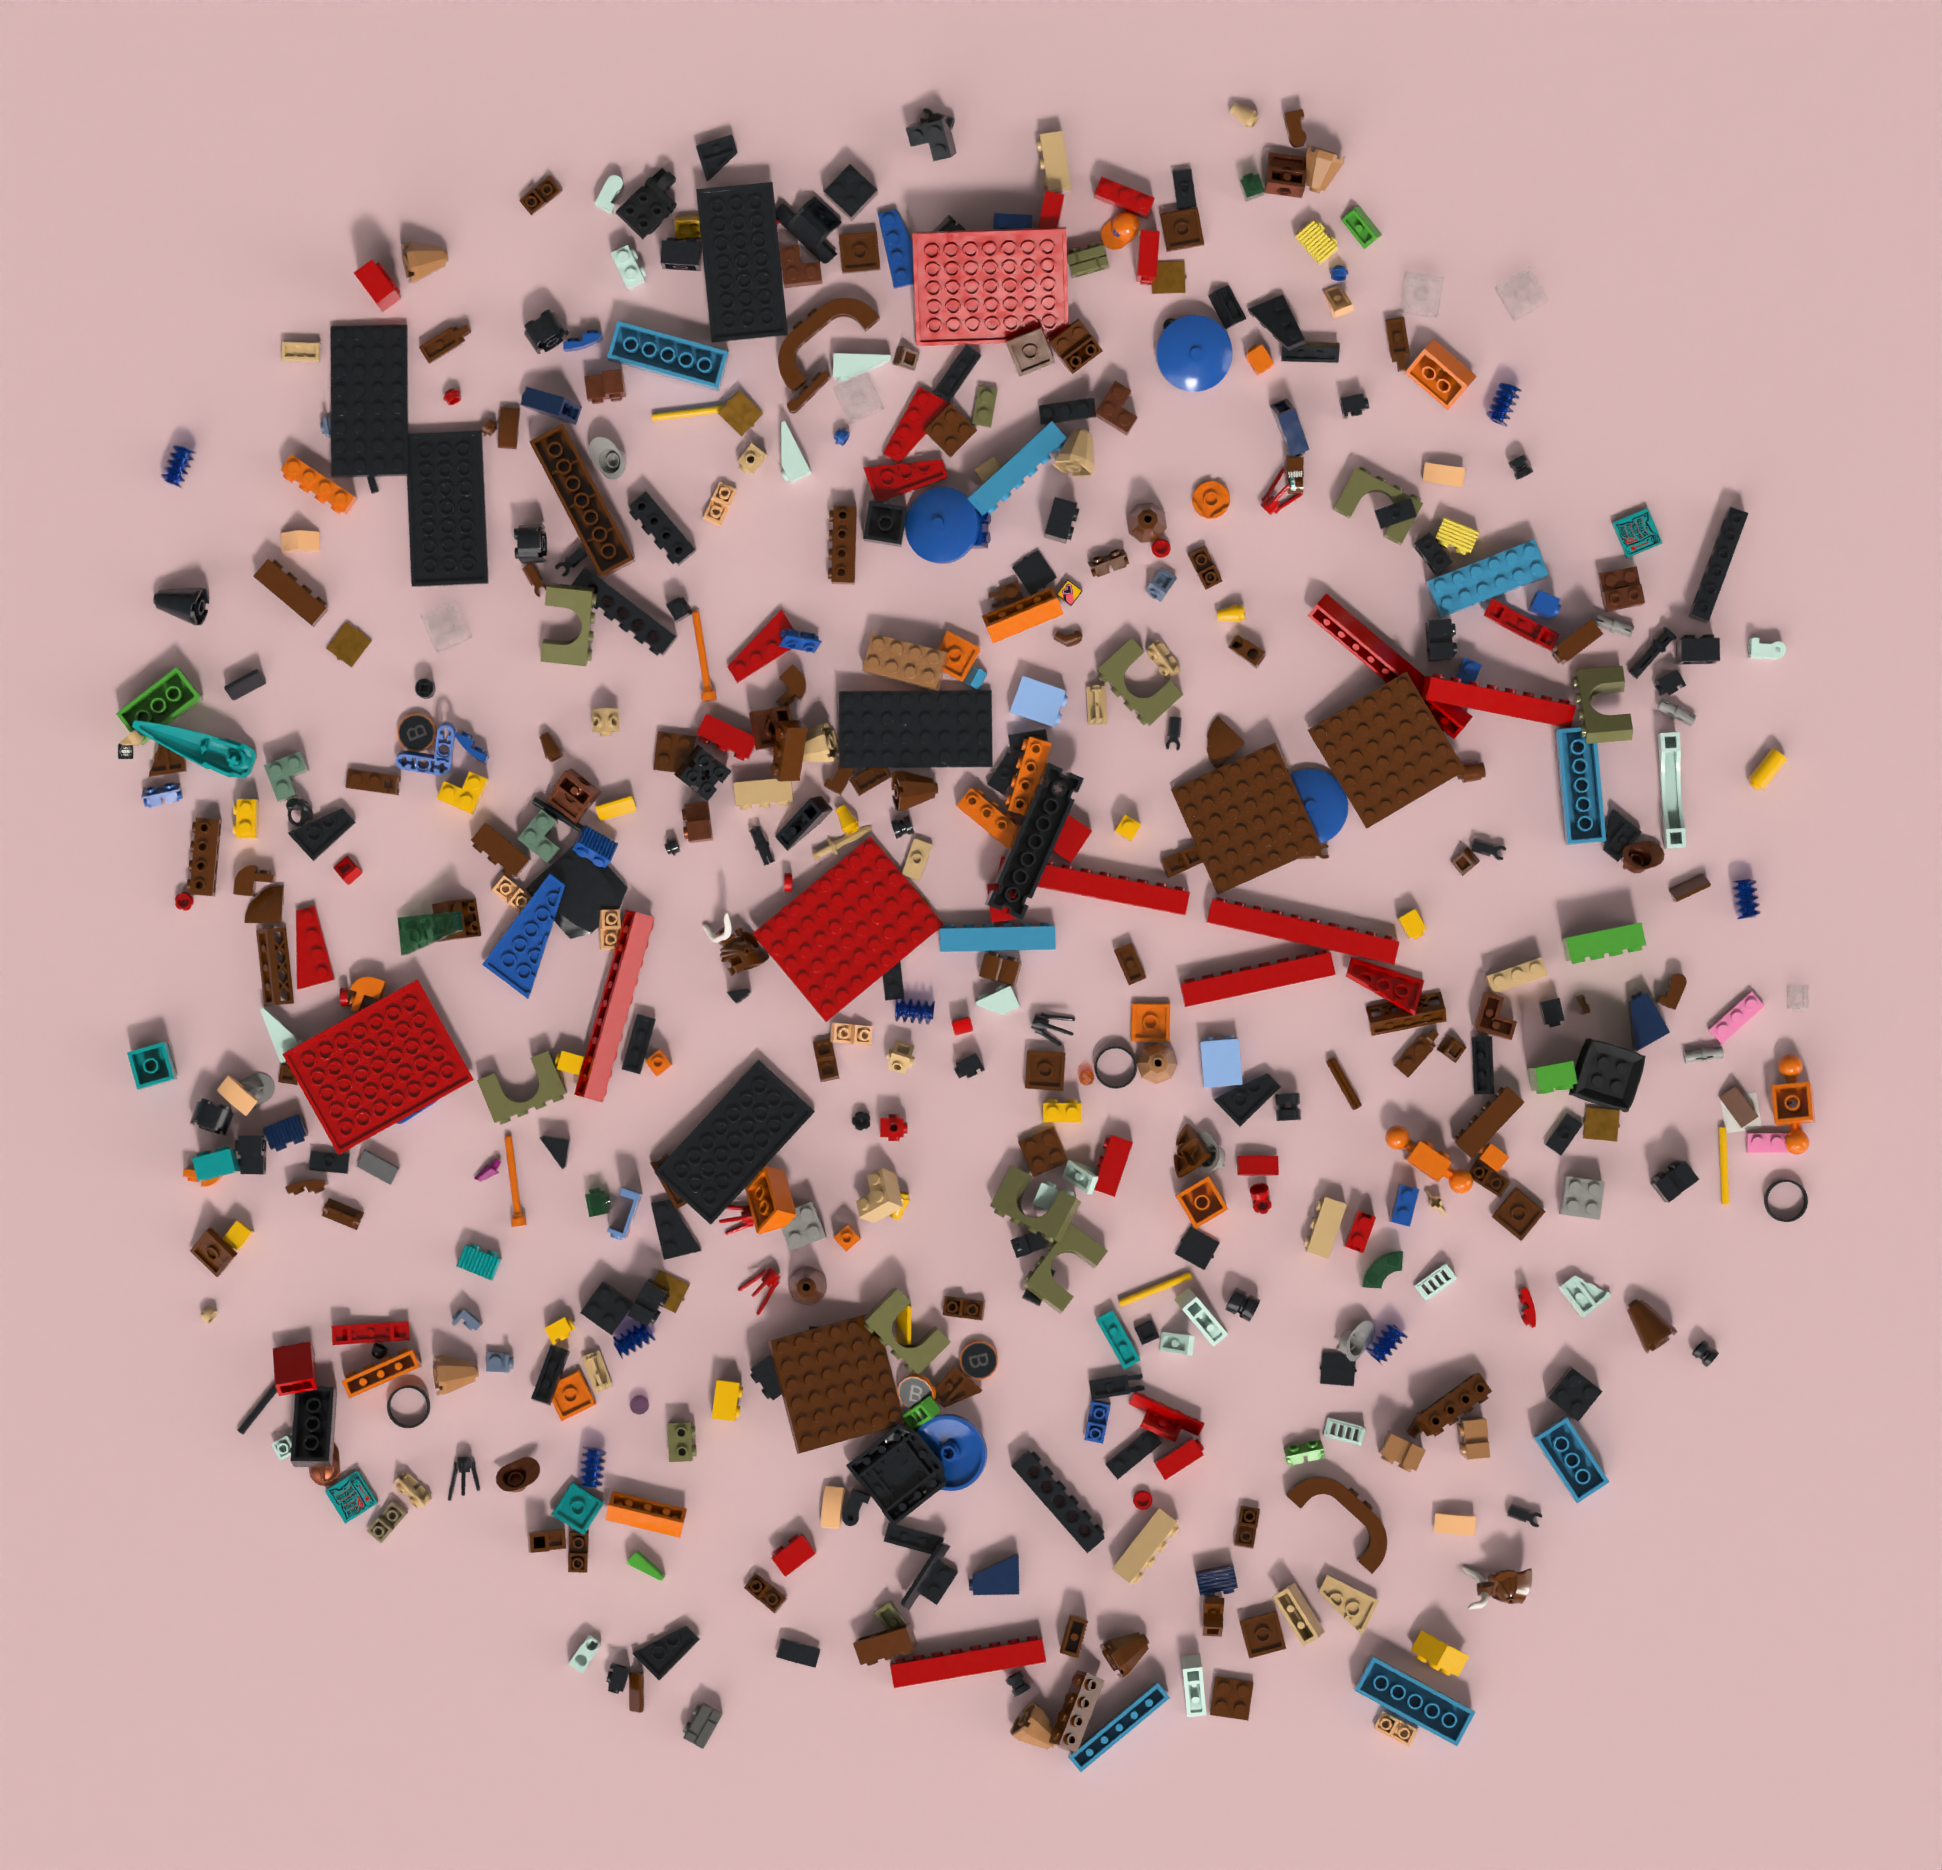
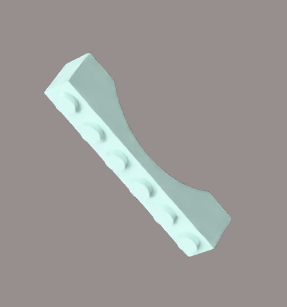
[1658,732,1686,849]

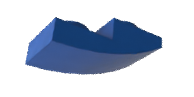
[563,330,603,352]
[455,731,489,764]
[1084,1400,1111,1444]

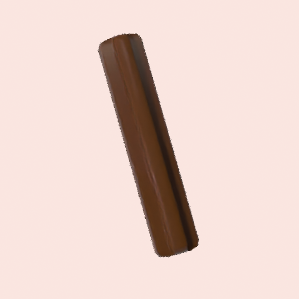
[1326,1057,1362,1110]

